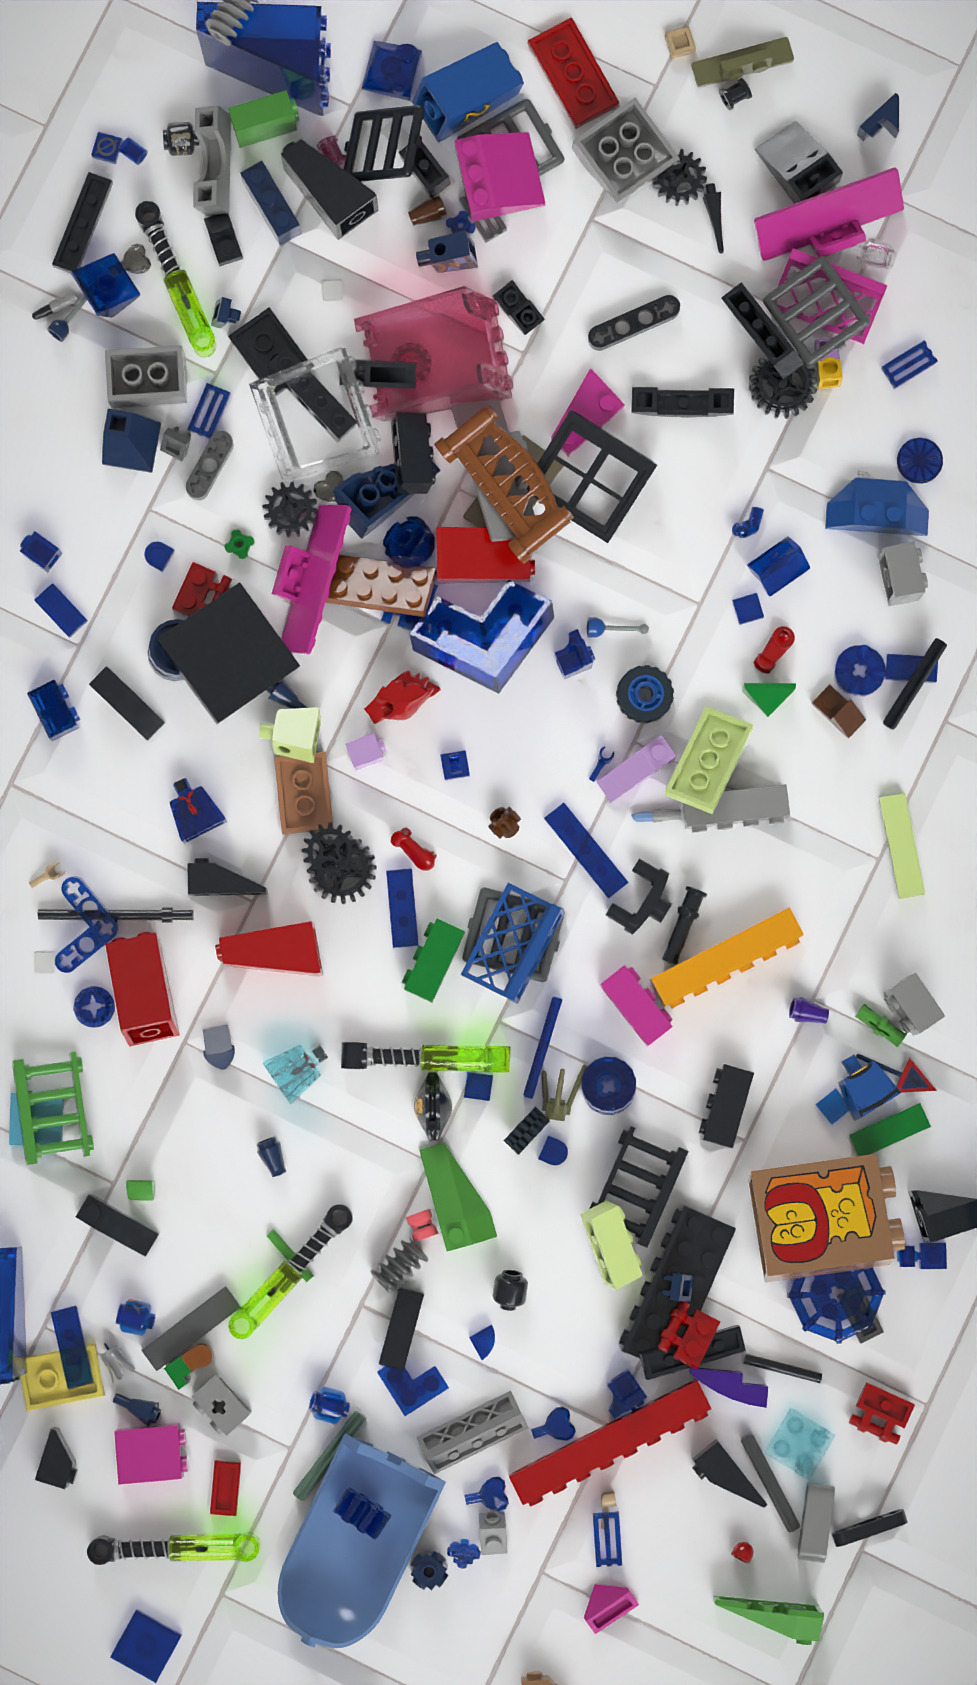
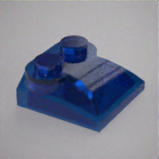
[361,41,423,101]

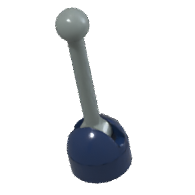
[47,288,95,342]

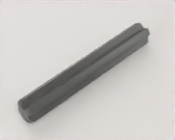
[741,1434,800,1533]

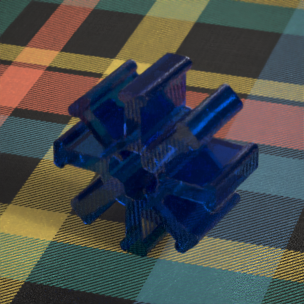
[333,1487,392,1540]

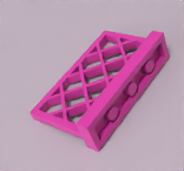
[775,248,888,345]

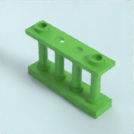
[12,1051,94,1166]

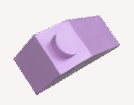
[597,735,676,803]

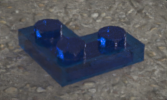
[377,1365,449,1416]

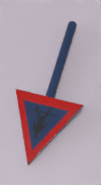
[856,1054,937,1093]

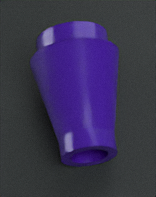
[789,997,829,1024]

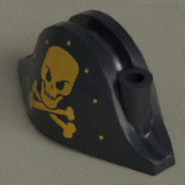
[414,1072,452,1141]

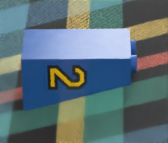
[412,42,524,143]

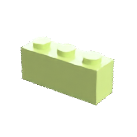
[580,1201,643,1290]

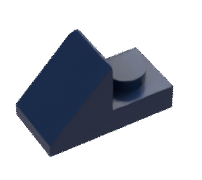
[856,93,899,142]

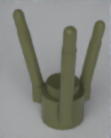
[541,1064,587,1121]

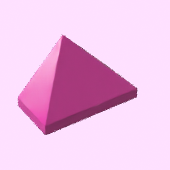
[583,1584,639,1634]

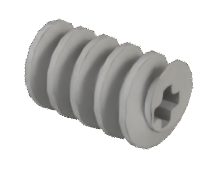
[205,0,259,46]

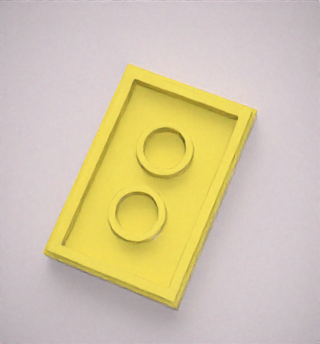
[17,1343,105,1411]

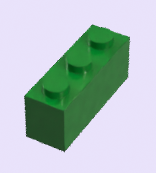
[401,918,465,1003]

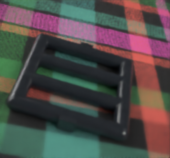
[343,105,424,182]

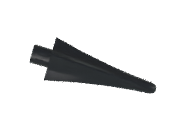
[702,183,724,254]

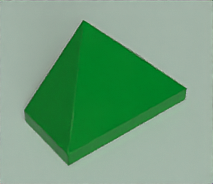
[742,683,796,717]

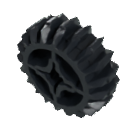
[748,354,818,419]
[307,835,377,904]

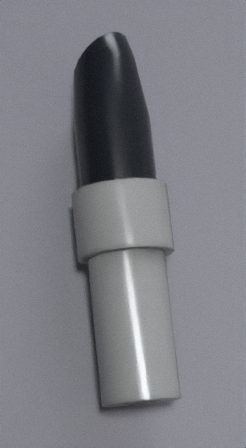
[32,292,79,320]

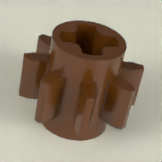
[488,806,521,839]

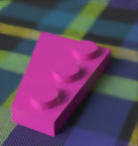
[551,368,625,457]

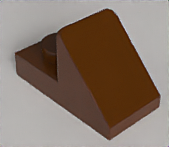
[811,684,866,739]

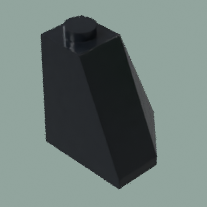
[908,1190,977,1243]

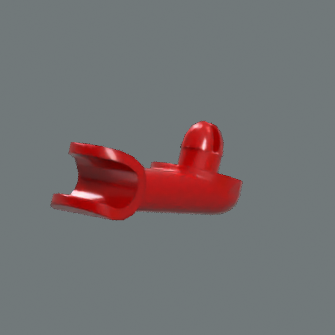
[753,626,795,674]
[390,827,437,871]

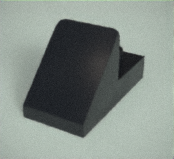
[203,214,243,267]

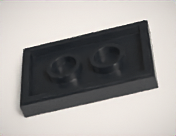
[228,307,314,399]

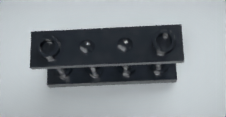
[588,1126,689,1248]

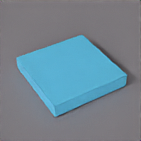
[9,1093,64,1145]

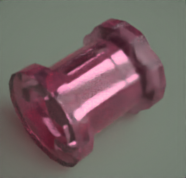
[316,135,347,166]

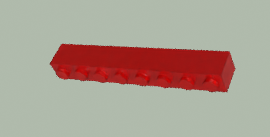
[508,1379,712,1507]

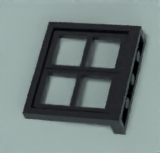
[527,409,658,543]

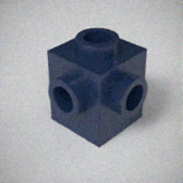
[410,1549,449,1591]

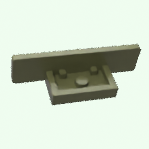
[691,37,794,88]

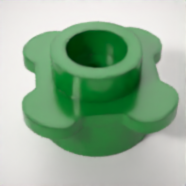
[224,529,255,559]

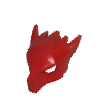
[364,670,441,724]

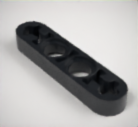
[588,295,681,351]

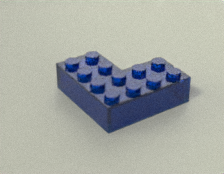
[409,580,555,694]

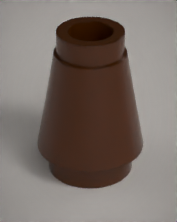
[408,195,447,226]

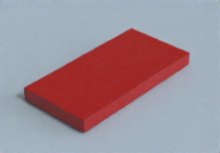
[527,17,620,129]

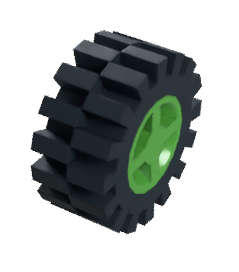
[503,1106,551,1155]

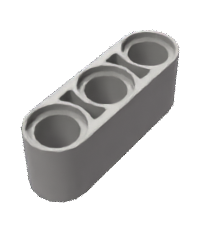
[797,1482,835,1563]

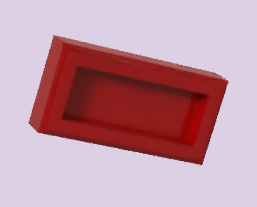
[210,1460,242,1516]

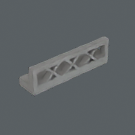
[416,1391,529,1475]

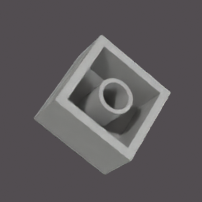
[878,541,928,606]
[883,973,945,1036]

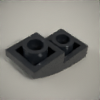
[491,280,545,335]

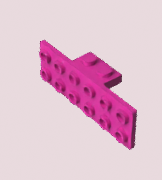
[754,167,904,261]
[271,505,352,655]

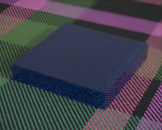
[110,1609,183,1683]

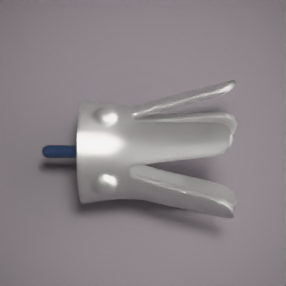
[100,1343,136,1383]

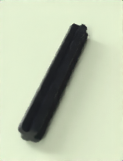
[883,638,947,730]

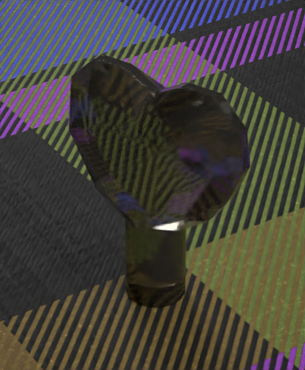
[109,243,152,276]
[313,471,344,504]

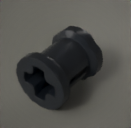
[719,78,752,110]

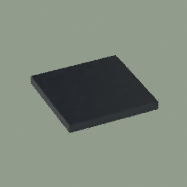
[156,582,300,725]

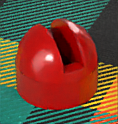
[731,1542,754,1564]

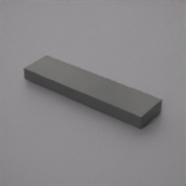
[141,1286,241,1372]

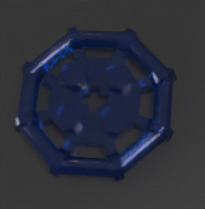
[787,1268,886,1344]

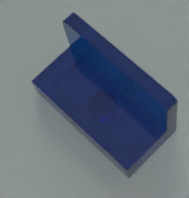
[747,536,810,597]

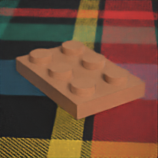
[274,752,334,835]

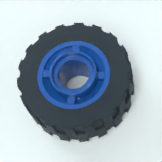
[616,665,674,724]

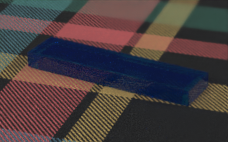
[544,802,629,899]
[523,996,563,1100]

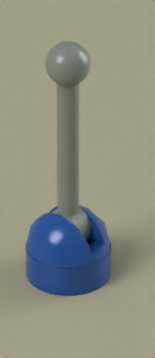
[587,617,649,638]

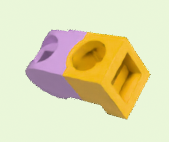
[814,337,843,389]

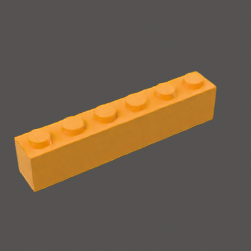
[650,907,804,1009]

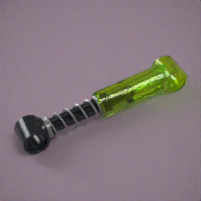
[135,201,217,358]
[341,1042,511,1073]
[228,1204,353,1340]
[87,1532,261,1565]

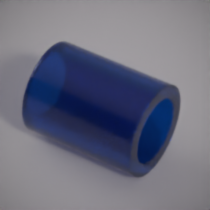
[119,137,148,165]

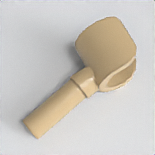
[29,862,65,888]
[601,1491,617,1530]

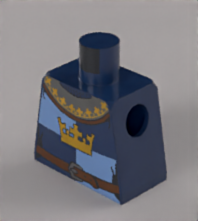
[416,230,478,273]

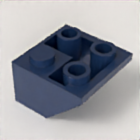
[102,408,161,473]

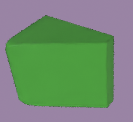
[126,1180,155,1201]

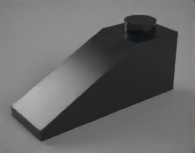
[187,858,268,896]
[75,1194,159,1257]
[692,1439,768,1508]

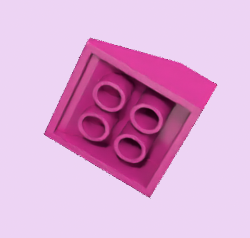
[454,132,546,222]

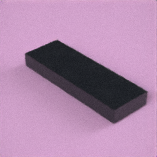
[378,1287,424,1371]

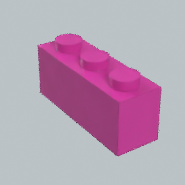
[599,965,673,1047]

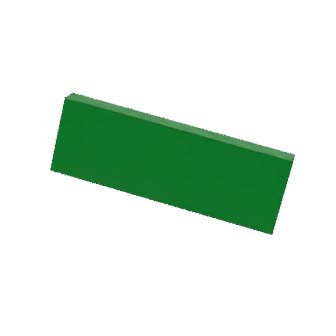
[848,1103,931,1156]

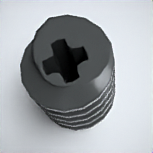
[370,1237,429,1293]

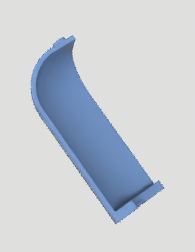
[277,1433,446,1648]

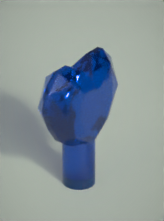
[531,1406,576,1441]
[464,1476,509,1511]

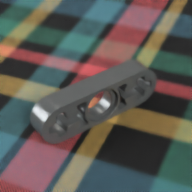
[185,431,234,500]

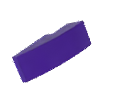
[688,1367,768,1408]

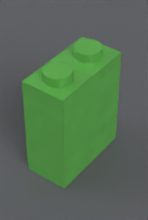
[228,90,300,148]

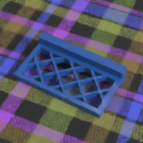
[460,882,565,1004]

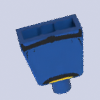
[838,1054,901,1121]

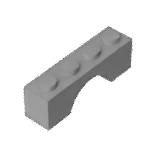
[193,105,231,216]

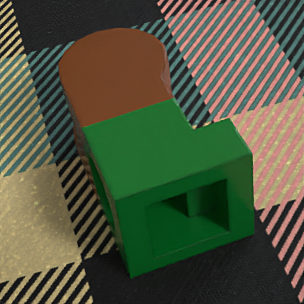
[164,1343,214,1390]

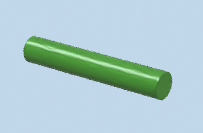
[267,1229,314,1283]

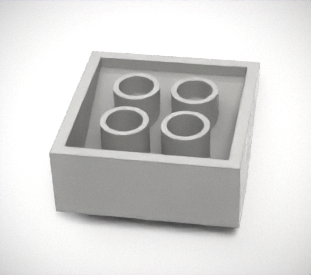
[572,97,680,203]

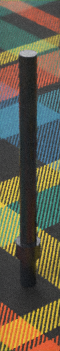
[37,907,194,923]

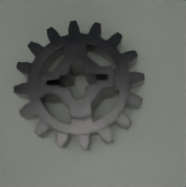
[653,149,707,206]
[262,481,318,538]
[301,822,359,880]

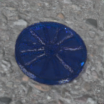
[897,437,943,484]

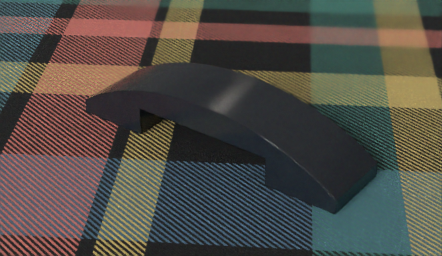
[631,387,735,418]

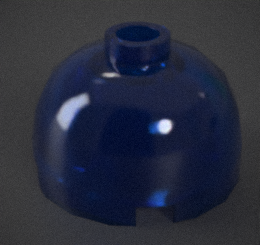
[383,516,435,568]

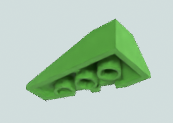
[419,1143,497,1252]
[713,1595,824,1645]

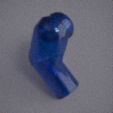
[732,507,764,538]

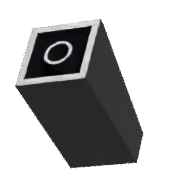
[281,139,379,240]

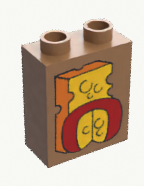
[748,1154,905,1283]

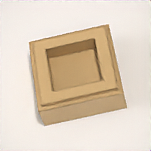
[664,26,696,59]

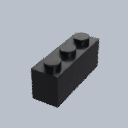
[391,412,436,494]
[698,1064,754,1149]

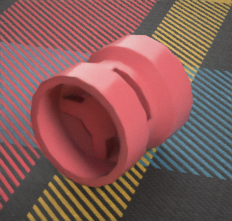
[405,1209,439,1242]

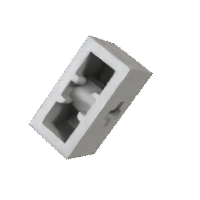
[191,1373,252,1436]

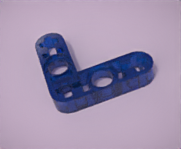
[55,876,119,973]

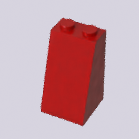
[436,527,535,584]
[215,921,324,977]
[105,932,180,1047]

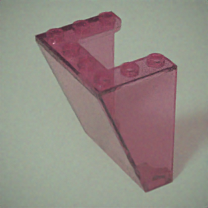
[354,286,513,422]

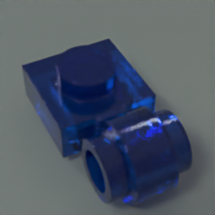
[896,1242,947,1269]

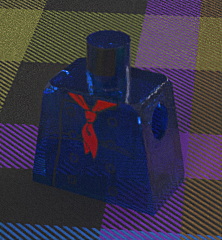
[169,778,228,844]

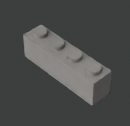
[682,784,790,833]

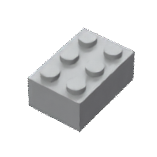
[105,345,188,408]

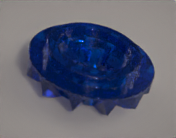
[73,986,115,1028]

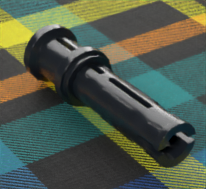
[662,886,708,965]

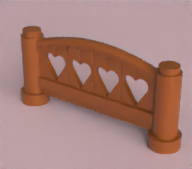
[434,405,574,564]

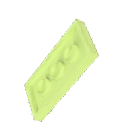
[665,706,754,814]

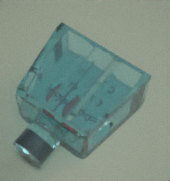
[262,1045,329,1104]

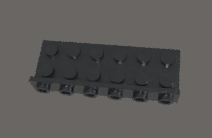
[618,1205,736,1374]

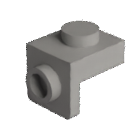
[479,1511,508,1555]

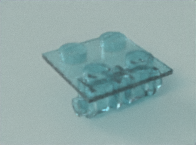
[764,1407,836,1481]

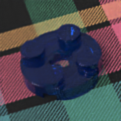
[834,645,886,697]

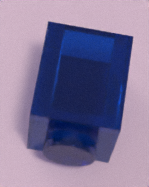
[19,531,63,574]

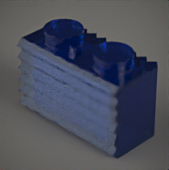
[27,679,81,742]

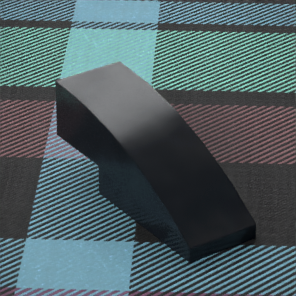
[339,358,417,389]
[89,666,165,741]

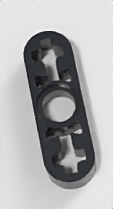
[831,1509,908,1547]

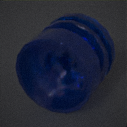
[582,1057,636,1115]

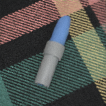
[631,809,681,823]

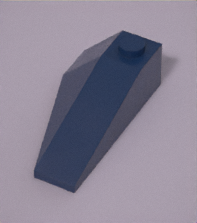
[333,461,441,539]

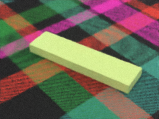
[879,793,925,899]

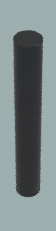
[743,1354,823,1384]

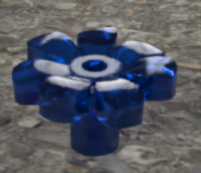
[447,1539,481,1569]

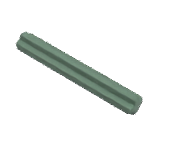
[293,1411,366,1501]

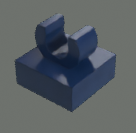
[211,297,241,329]
[662,1273,694,1302]

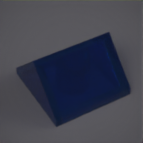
[71,253,141,318]

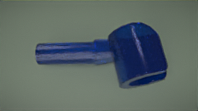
[589,746,615,782]

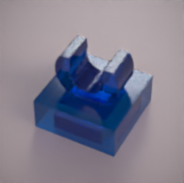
[440,750,470,781]

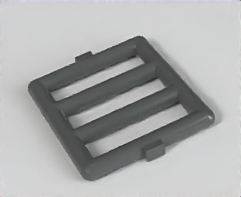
[456,99,565,176]
[763,256,870,366]
[462,887,565,983]

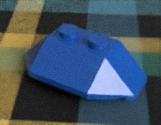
[825,477,929,536]

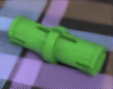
[855,1003,907,1047]

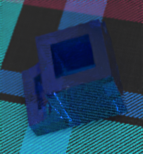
[554,629,595,680]
[606,1368,647,1419]

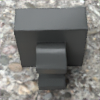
[160,426,191,461]

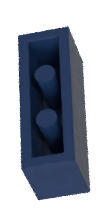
[240,161,302,246]

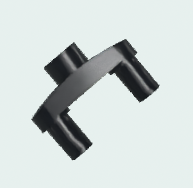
[605,858,673,935]

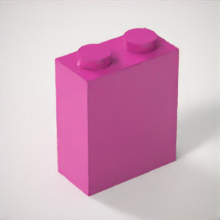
[114,1423,188,1485]

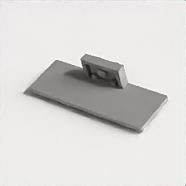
[451,400,535,542]

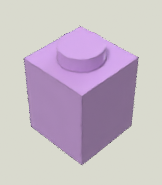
[345,733,387,771]

